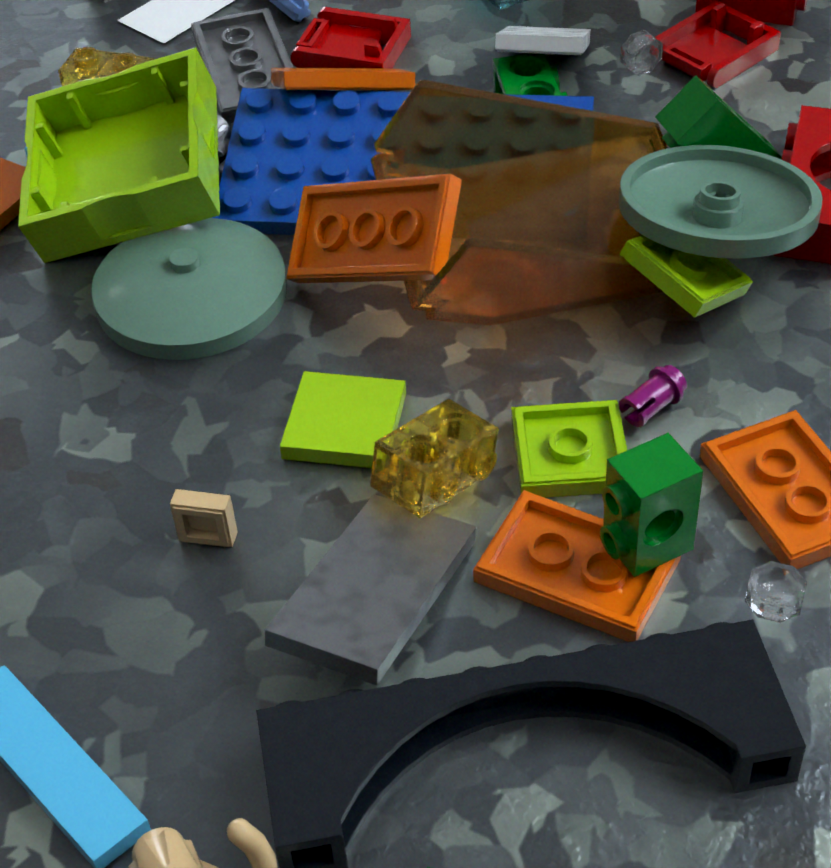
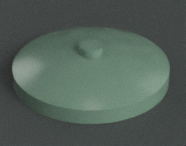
[619,145,823,259]
[91,218,287,360]

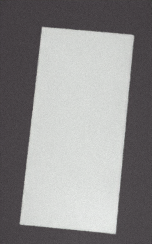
[117,0,235,44]

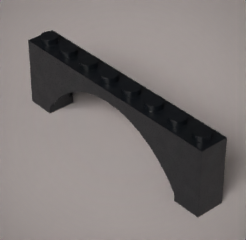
[256,619,806,868]

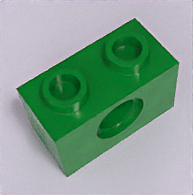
[600,433,703,577]

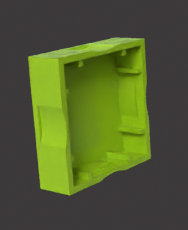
[18,47,220,263]

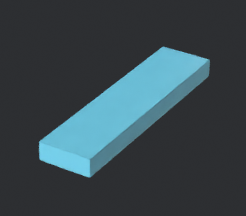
[0,665,151,868]

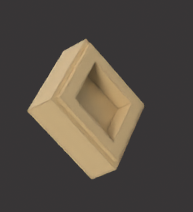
[170,489,238,547]

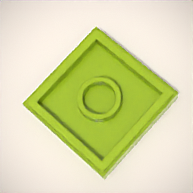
[619,235,753,318]
[280,371,407,470]
[511,400,627,498]

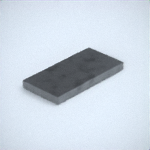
[191,8,293,124]
[265,494,477,686]

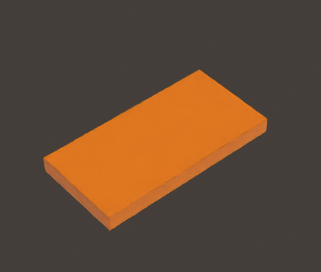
[286,174,462,283]

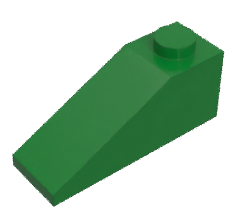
[655,75,782,160]

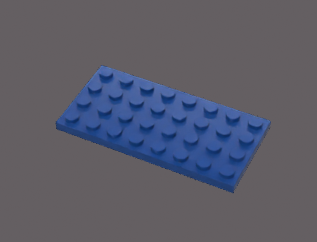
[212,88,594,245]

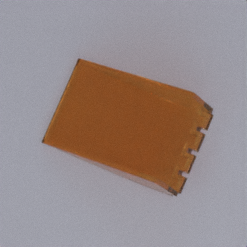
[371,80,668,326]

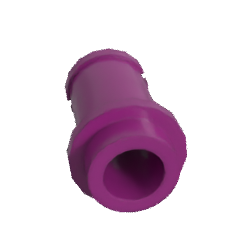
[619,365,687,428]

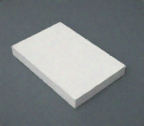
[495,26,591,55]

